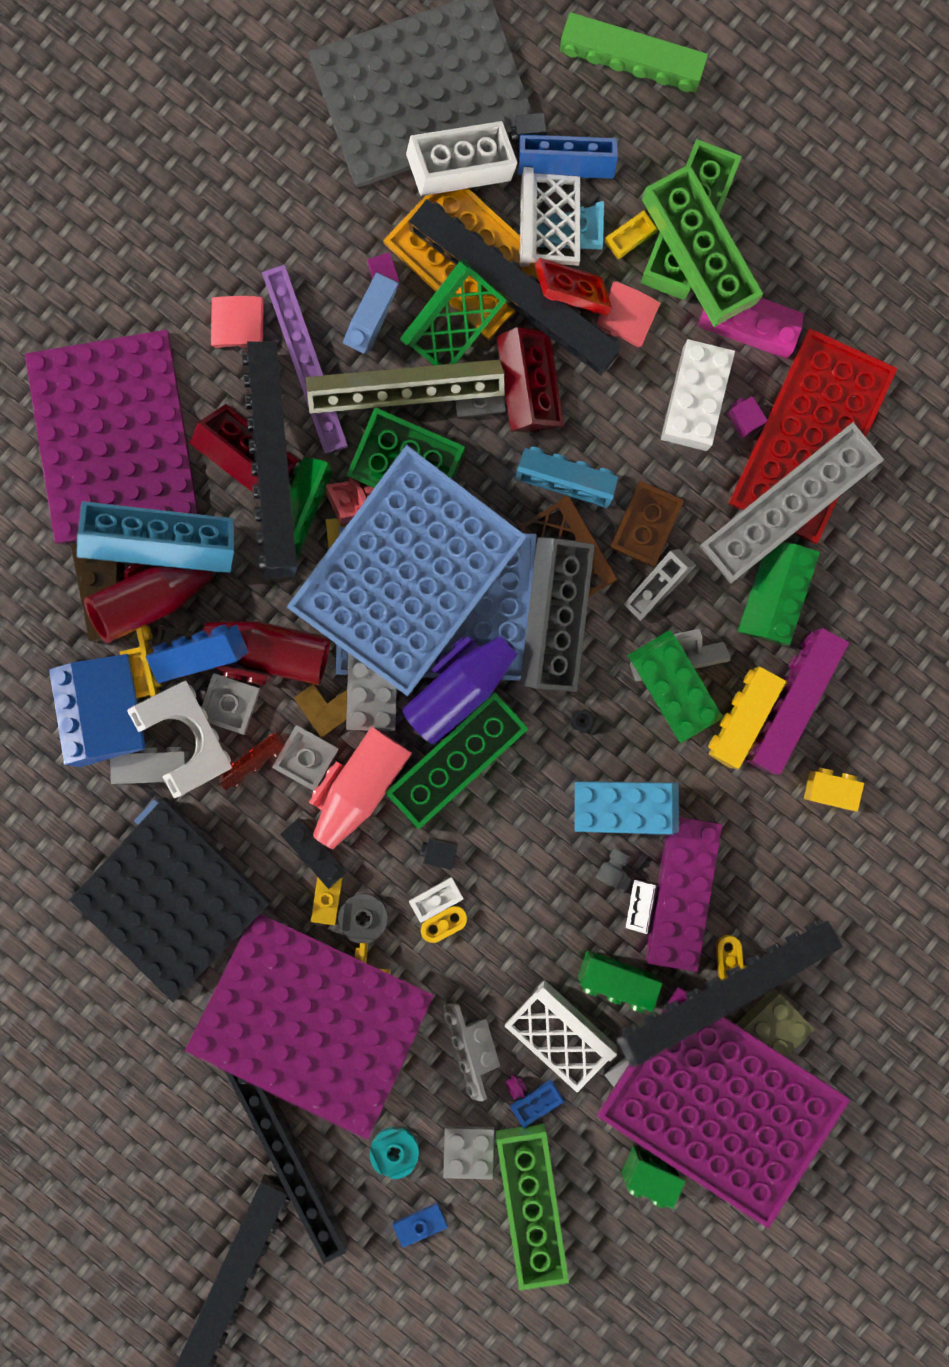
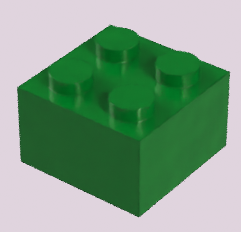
[621,1145,685,1209]

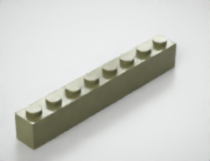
[306,360,504,413]

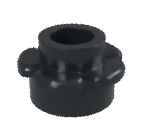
[570,709,594,733]

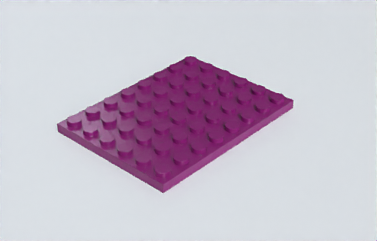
[24,330,199,544]
[185,914,434,1140]
[597,987,850,1229]

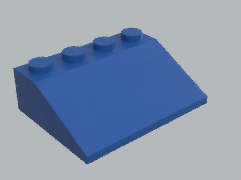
[49,654,146,767]

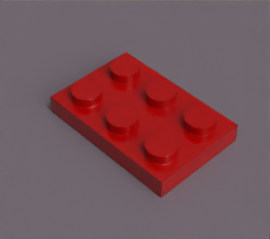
[535,257,612,315]

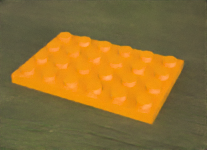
[383,188,539,340]

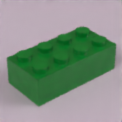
[627,630,723,744]

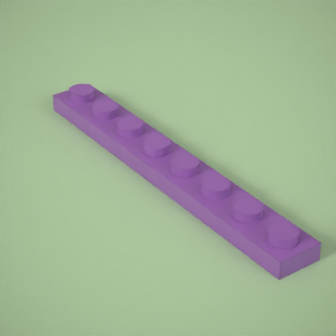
[262,265,348,455]

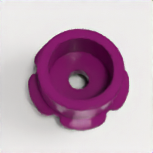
[505,1076,527,1100]

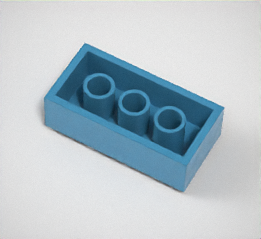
[575,781,679,834]

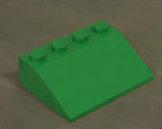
[346,408,467,488]

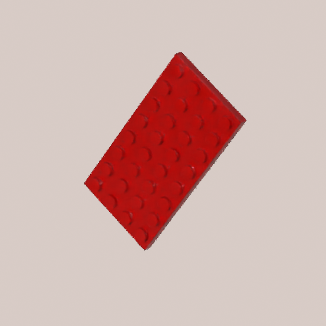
[728,328,898,544]

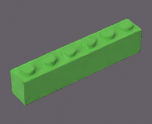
[560,12,708,93]

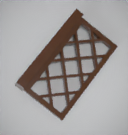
[519,495,618,597]

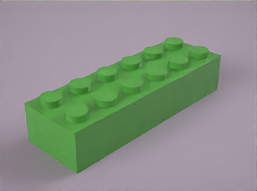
[640,139,742,301]
[642,164,763,327]
[496,1123,569,1291]

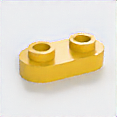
[421,905,467,943]
[716,935,743,980]

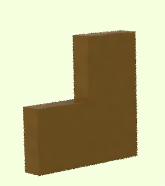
[294,684,347,738]

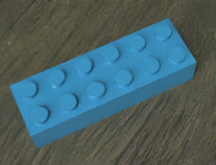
[77,501,234,573]

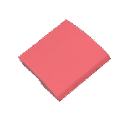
[595,281,660,347]
[211,296,264,348]
[325,477,374,525]

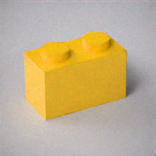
[804,768,864,812]

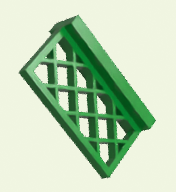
[400,259,508,365]

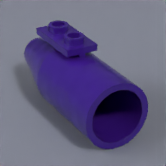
[403,635,518,745]

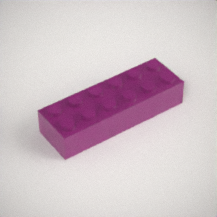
[744,628,849,775]
[645,816,722,972]

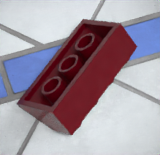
[496,327,564,433]
[190,404,300,493]

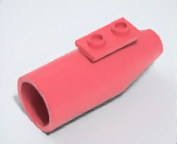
[309,726,413,849]

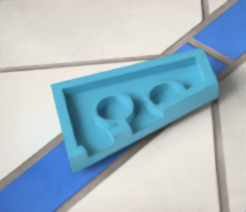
[537,201,604,250]

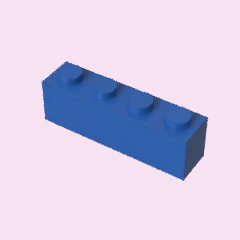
[518,134,618,179]
[146,624,248,683]

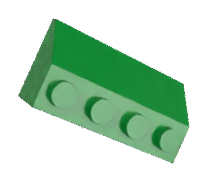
[289,457,333,561]
[737,542,820,647]

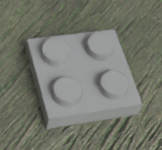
[202,673,261,735]
[272,725,339,791]
[443,1125,494,1180]

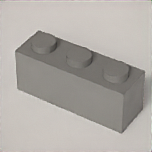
[110,747,189,784]

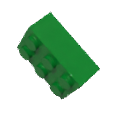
[577,950,662,1013]

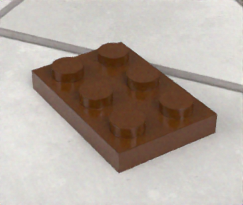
[610,481,684,568]

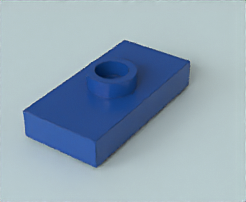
[510,1079,565,1129]
[393,1202,448,1248]

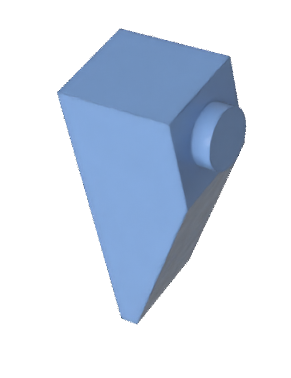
[343,272,399,354]

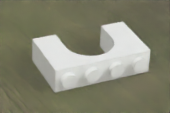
[127,681,232,798]

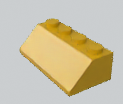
[708,667,786,769]

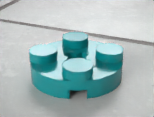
[370,1126,419,1179]

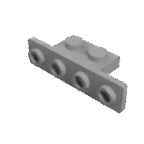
[630,629,730,681]
[444,1003,500,1101]

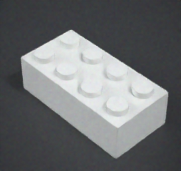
[406,121,517,196]
[660,339,735,451]

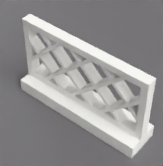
[520,167,580,267]
[505,980,617,1092]

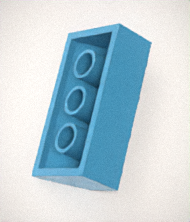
[516,447,618,508]

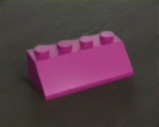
[697,298,804,359]

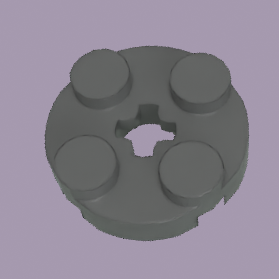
[338,893,388,943]

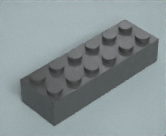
[520,538,595,692]

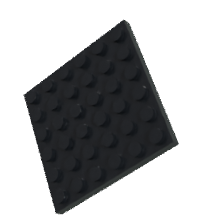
[69,797,272,1003]

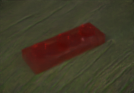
[218,731,285,790]

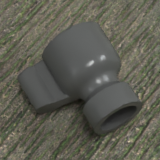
[595,848,632,894]

